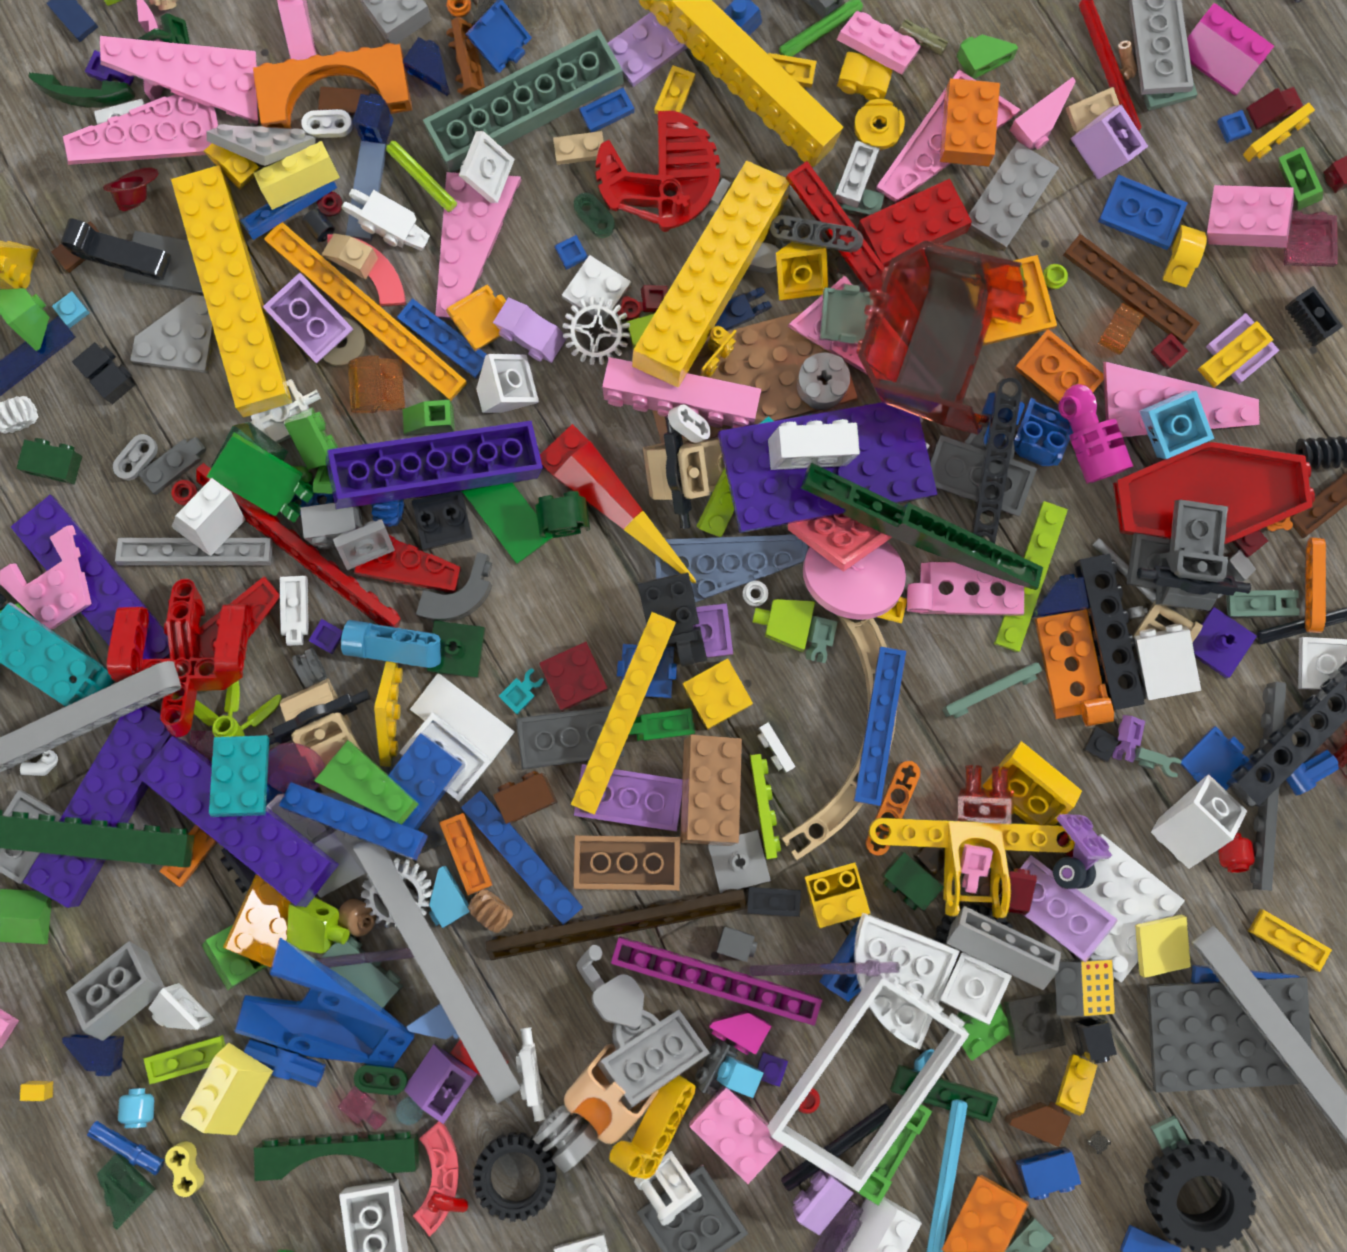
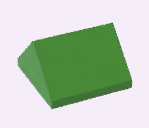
[0,889,52,944]

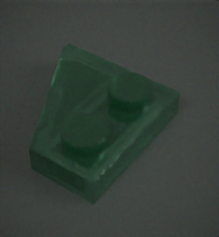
[97,1153,156,1230]

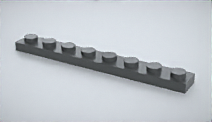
[1250,682,1286,891]

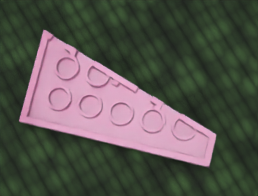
[876,70,1021,203]

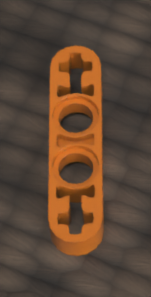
[1305,537,1326,633]
[865,761,920,856]

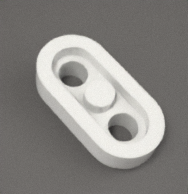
[302,110,353,138]

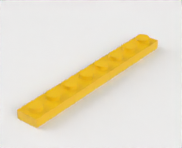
[571,612,676,815]

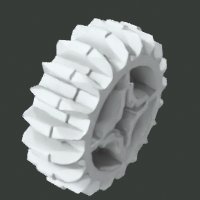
[563,296,630,365]
[361,858,433,929]

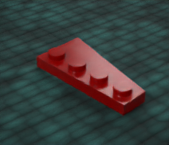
[197,576,280,674]

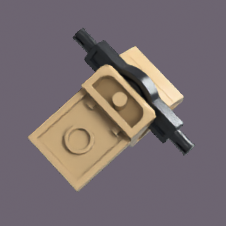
[643,415,725,529]
[267,678,371,794]

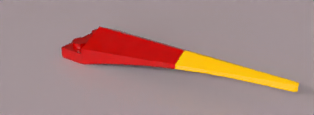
[540,424,696,584]

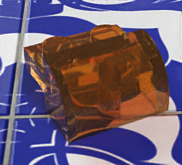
[348,355,405,413]

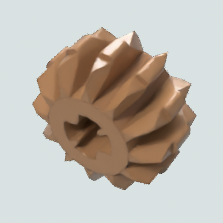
[468,889,513,933]

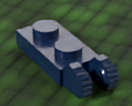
[709,287,772,336]

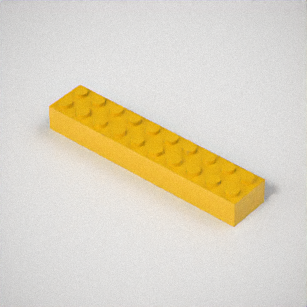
[638,0,843,168]
[632,160,791,388]
[171,165,292,418]

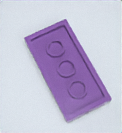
[574,764,682,831]

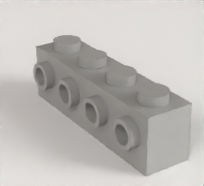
[946,906,1061,990]

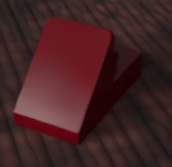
[1246,86,1303,130]

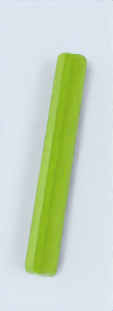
[386,141,457,212]

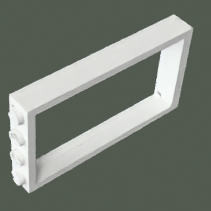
[767,969,969,1192]

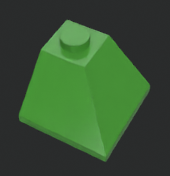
[0,288,49,351]

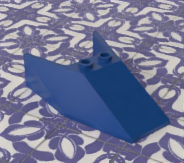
[234,937,415,1066]

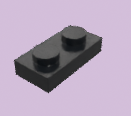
[747,887,801,917]

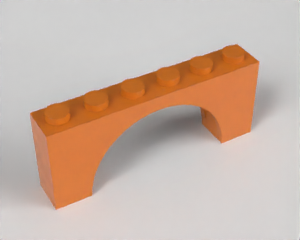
[253,43,412,129]

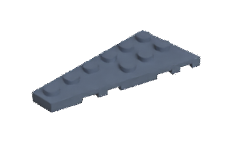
[655,535,808,603]

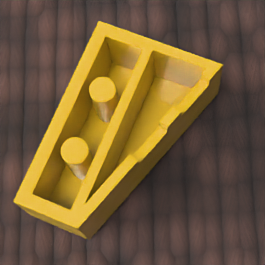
[0,241,39,289]

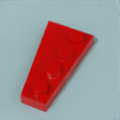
[355,535,461,593]

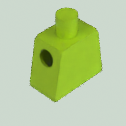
[752,599,815,652]
[287,897,350,954]

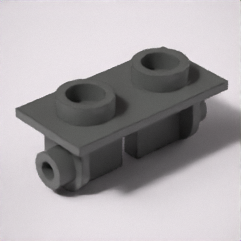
[693,1038,738,1096]

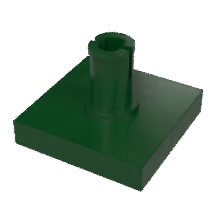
[427,621,486,678]

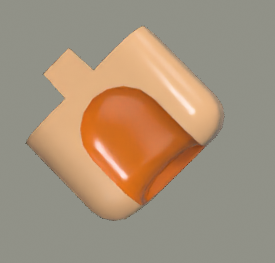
[564,1044,658,1144]

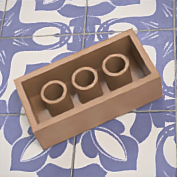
[680,735,742,846]
[574,835,680,890]

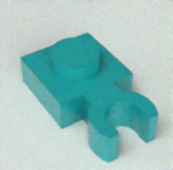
[498,668,545,715]

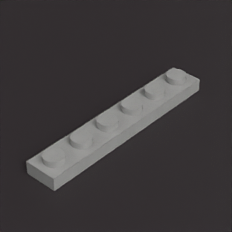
[115,538,273,565]

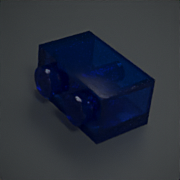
[353,94,393,145]

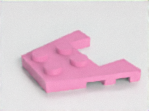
[0,525,91,629]

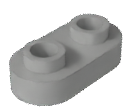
[113,434,158,481]

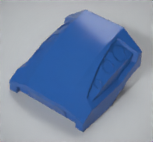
[1013,398,1073,466]

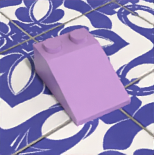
[263,273,354,364]

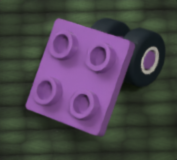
[1053,814,1112,889]

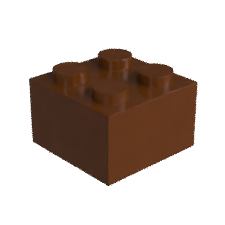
[493,770,558,824]

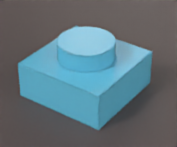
[52,291,90,328]

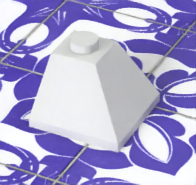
[476,354,539,413]
[149,983,215,1030]

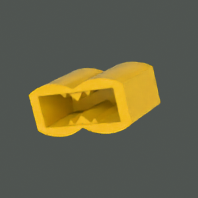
[837,52,893,100]

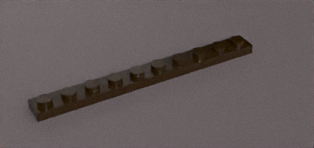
[485,889,746,961]

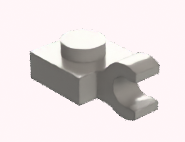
[701,178,731,221]

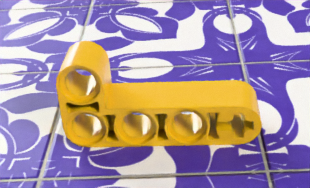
[609,1075,695,1179]

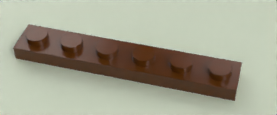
[1063,234,1200,345]

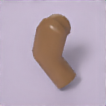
[1118,40,1137,81]

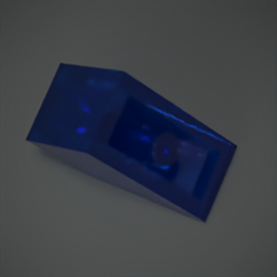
[403,37,450,96]
[1032,574,1088,618]
[62,1034,124,1076]

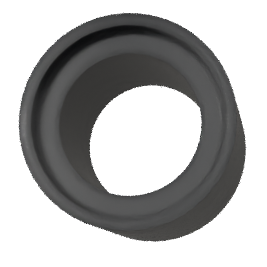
[302,208,335,242]

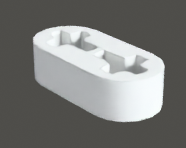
[668,405,710,443]

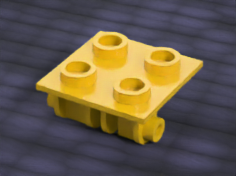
[700,326,737,378]

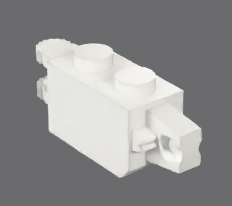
[342,189,430,251]

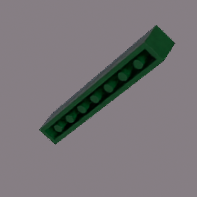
[0,810,195,867]

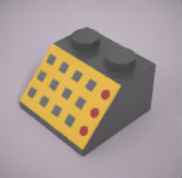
[1055,959,1115,1016]

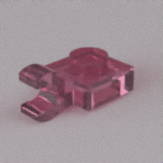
[338,1086,387,1130]

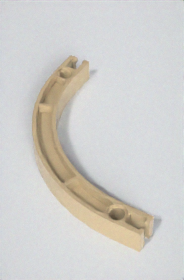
[781,615,897,860]

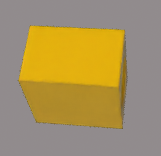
[20,1081,53,1101]

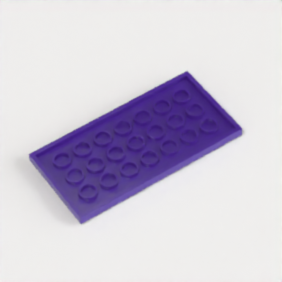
[718,397,938,533]

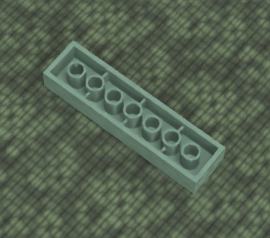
[423,29,624,173]

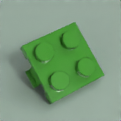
[949,1003,1014,1061]

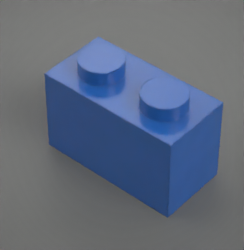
[1016,1147,1081,1200]

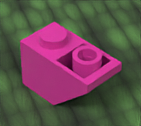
[709,1010,771,1055]

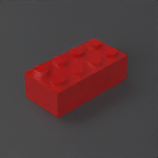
[857,179,972,270]

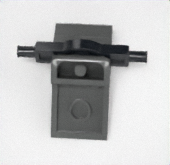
[1137,499,1252,611]

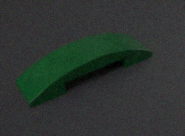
[28,72,135,108]

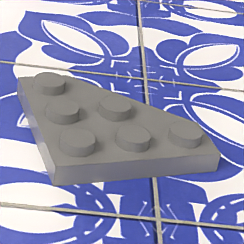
[207,124,315,166]
[131,295,214,373]

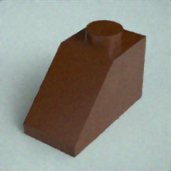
[1004,1101,1071,1147]

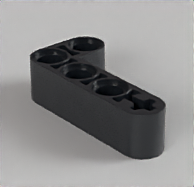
[60,218,172,280]

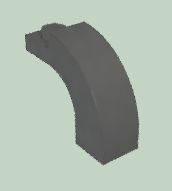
[416,552,493,622]

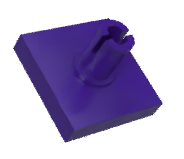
[1192,607,1257,679]

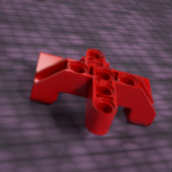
[107,579,251,737]

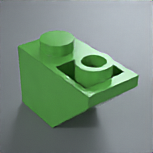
[403,400,455,435]

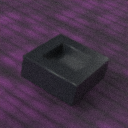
[1083,727,1119,762]

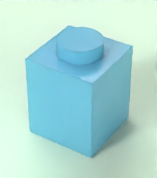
[717,1056,763,1098]

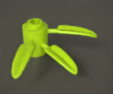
[194,680,282,737]

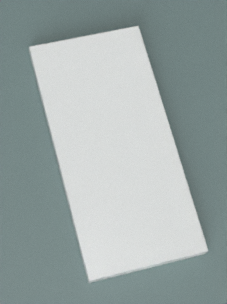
[410,673,515,761]

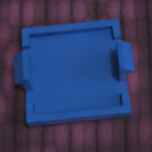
[465,0,532,73]
[617,644,677,698]
[1180,726,1250,790]

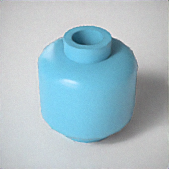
[118,1088,154,1128]

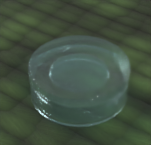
[396,1097,424,1125]

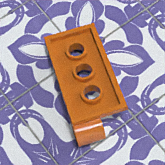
[1035,609,1114,726]

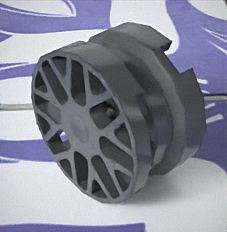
[292,648,327,688]

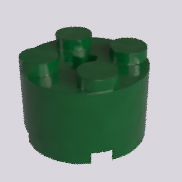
[535,491,590,538]

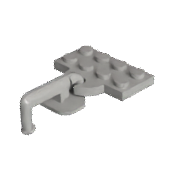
[576,945,709,1110]

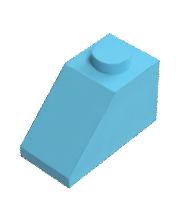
[429,865,470,928]

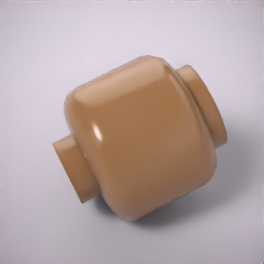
[339,899,376,937]

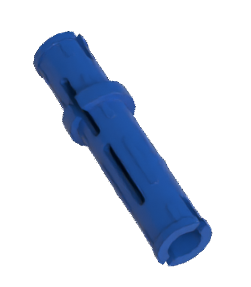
[87,1121,165,1176]

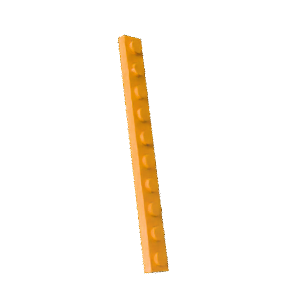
[264,222,467,402]

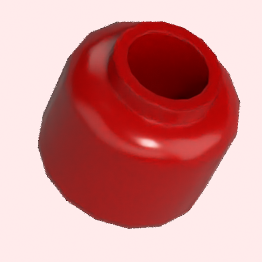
[1218,833,1255,873]

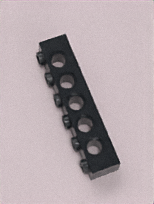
[1074,554,1146,711]

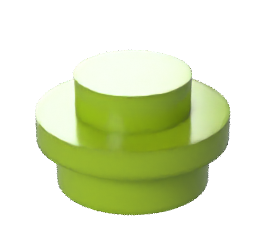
[1043,264,1068,289]

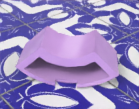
[493,297,567,363]

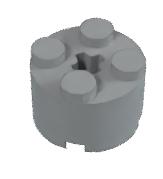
[797,353,850,410]

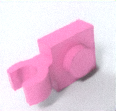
[960,844,993,893]

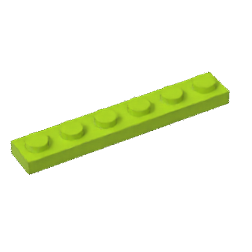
[994,501,1068,653]

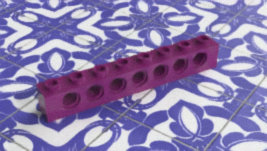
[611,936,822,1026]

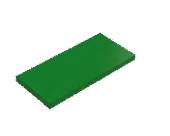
[462,483,553,564]

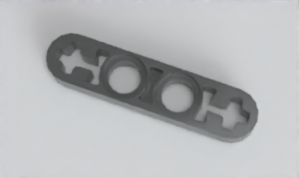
[770,215,863,252]

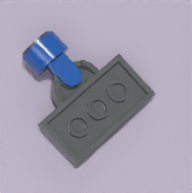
[930,391,1037,517]

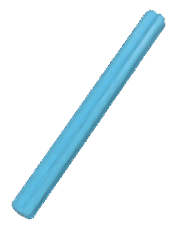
[926,1100,967,1252]

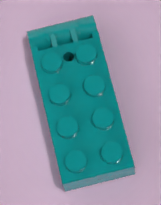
[0,602,115,707]

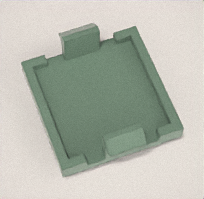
[820,284,875,344]

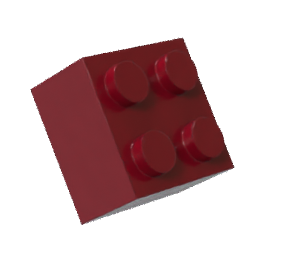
[539,642,609,712]

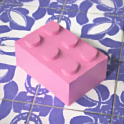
[1207,185,1294,248]
[689,1085,784,1184]

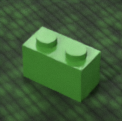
[1279,146,1323,211]

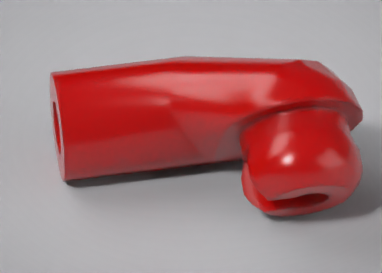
[427,1193,468,1213]

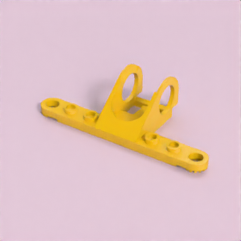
[868,818,1075,918]

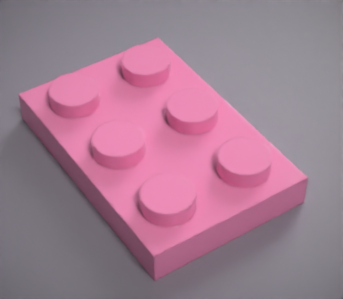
[837,11,921,75]

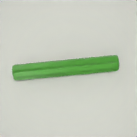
[779,0,863,57]

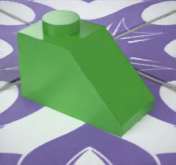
[956,34,1018,79]

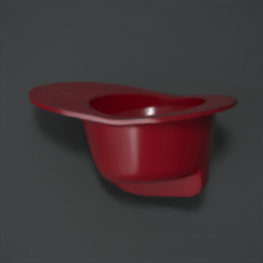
[103,168,159,212]

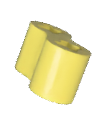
[165,1141,204,1197]

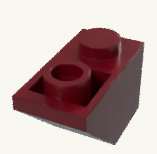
[1000,868,1037,915]

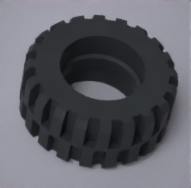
[1144,1139,1256,1252]

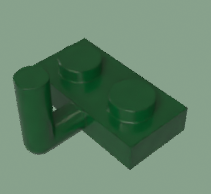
[136,13,190,45]

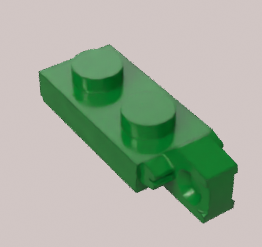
[628,708,695,741]

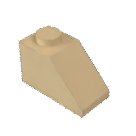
[321,234,378,279]

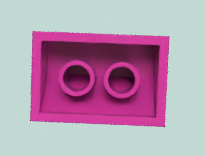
[1187,3,1274,96]

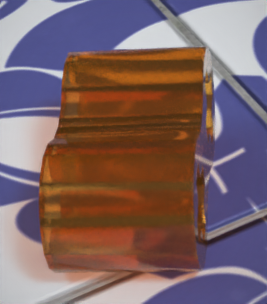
[1098,302,1144,356]

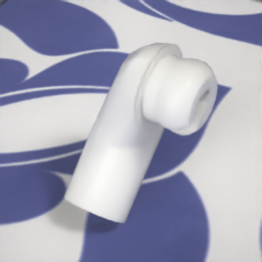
[20,750,58,776]

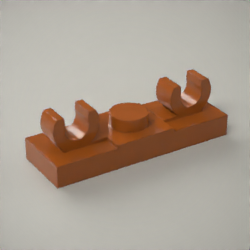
[446,17,485,96]

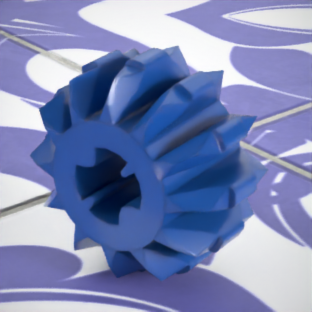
[372,499,405,527]

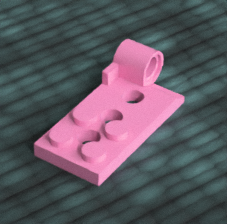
[907,562,1024,616]

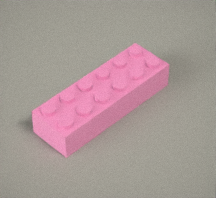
[602,357,761,429]

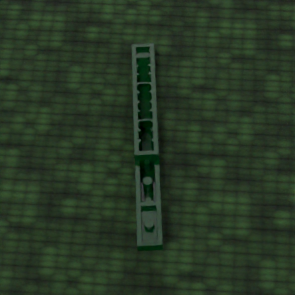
[801,463,1043,590]

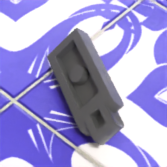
[138,437,206,495]

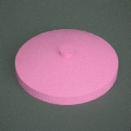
[803,542,906,620]

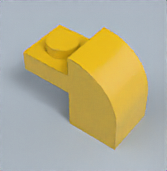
[1162,225,1207,288]

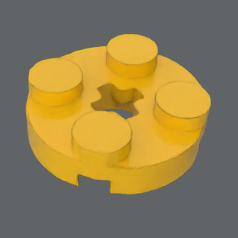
[854,99,905,150]

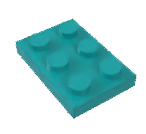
[209,736,269,817]

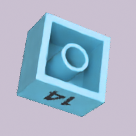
[1139,391,1214,459]

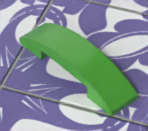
[855,1104,932,1206]

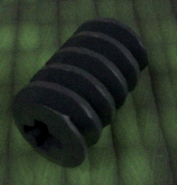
[1295,436,1347,470]

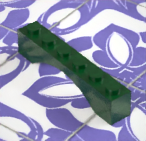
[254,1130,419,1181]

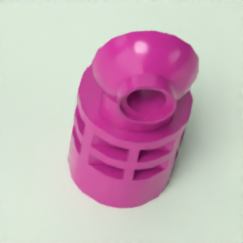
[1058,384,1133,484]

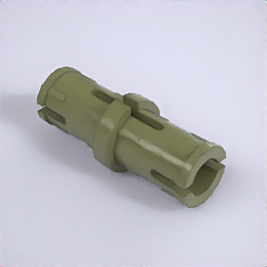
[898,18,949,56]

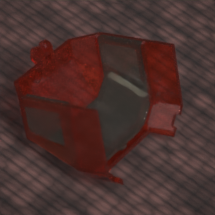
[856,241,1027,435]

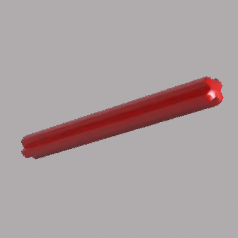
[1079,0,1142,131]

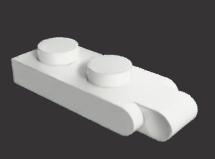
[280,576,309,646]

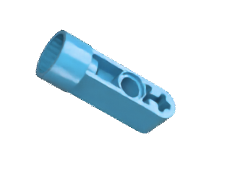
[341,620,441,668]

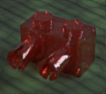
[958,765,1014,824]

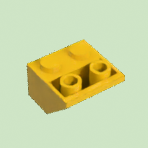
[805,862,870,928]

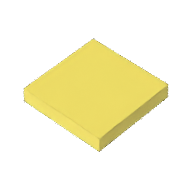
[1135,915,1191,978]

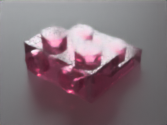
[1284,211,1338,267]

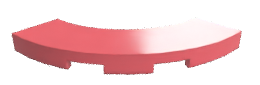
[327,234,406,306]
[413,1121,459,1237]

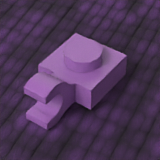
[1113,715,1145,762]

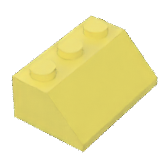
[253,141,340,210]
[181,1043,273,1135]

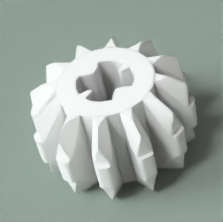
[0,396,38,433]

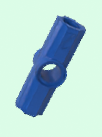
[244,1038,326,1087]

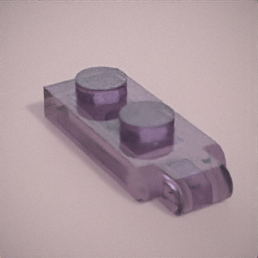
[812,1200,863,1252]

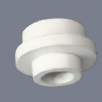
[743,581,768,606]

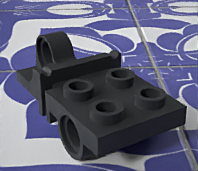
[638,572,707,667]

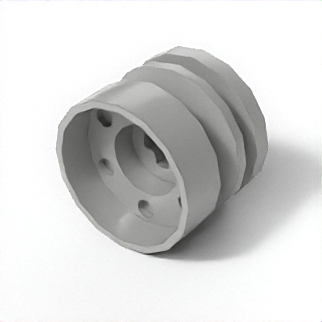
[533,1105,599,1173]

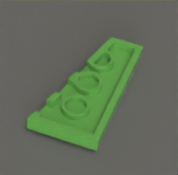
[314,740,419,825]

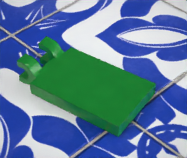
[206,432,314,523]

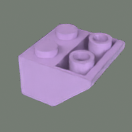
[1070,105,1148,179]
[793,1170,853,1235]

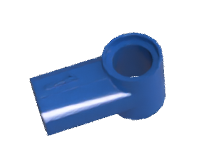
[1286,750,1339,796]

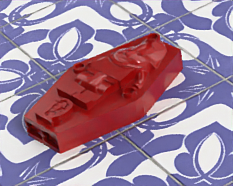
[1113,442,1315,545]

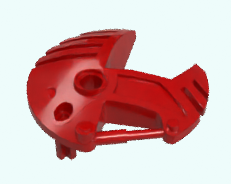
[596,111,720,232]

